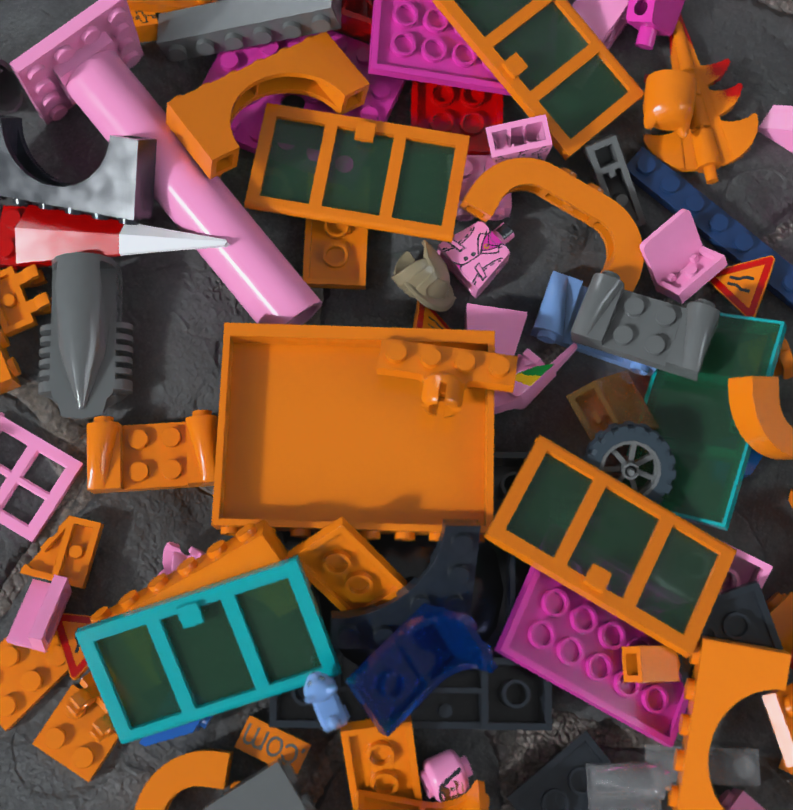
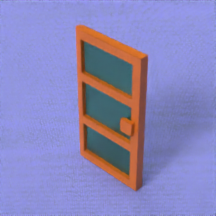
[432,0,644,160]
[244,103,470,243]
[483,435,737,658]

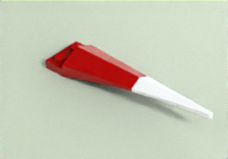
[0,205,230,270]

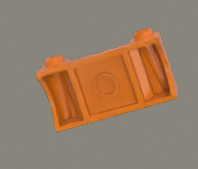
[87,410,218,494]

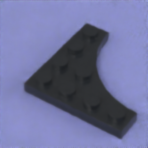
[329,519,481,649]

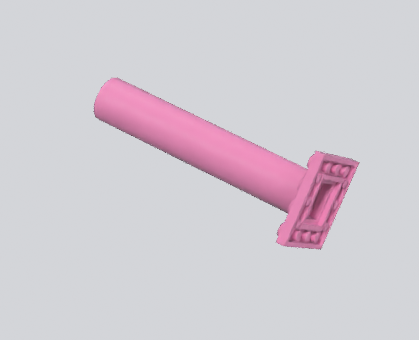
[9,0,322,325]

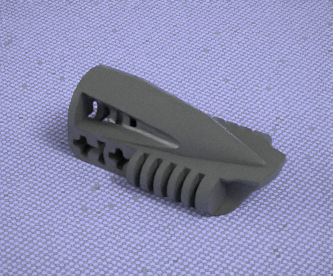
[38,252,133,420]

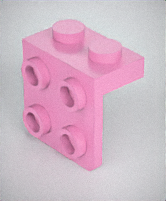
[640,208,728,304]

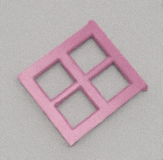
[0,412,85,543]

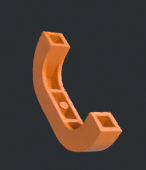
[459,157,644,292]
[728,376,793,460]
[135,748,234,810]

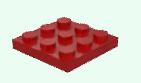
[410,80,503,155]

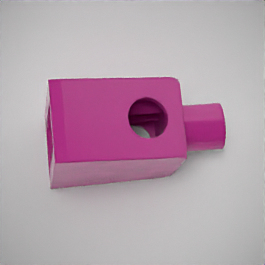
[626,0,685,50]

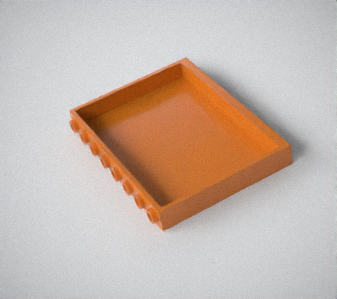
[211,322,495,543]

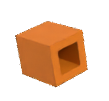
[622,645,680,683]

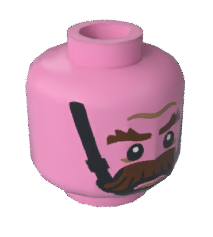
[419,749,473,802]

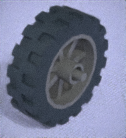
[583,421,676,514]

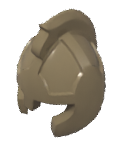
[390,240,456,312]

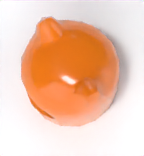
[643,69,697,139]

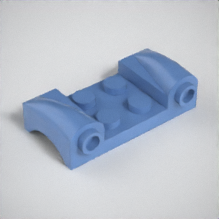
[530,271,656,376]

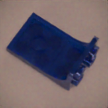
[345,603,497,737]

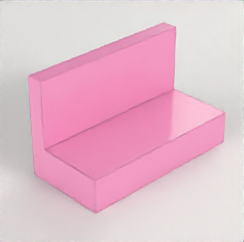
[6,574,72,653]

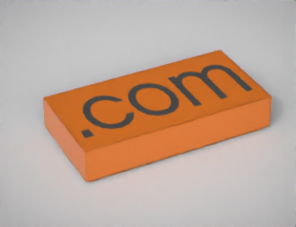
[235,715,312,776]

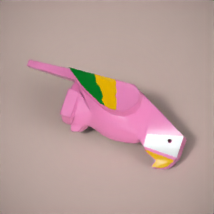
[494,343,578,414]

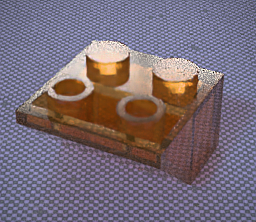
[566,370,659,449]

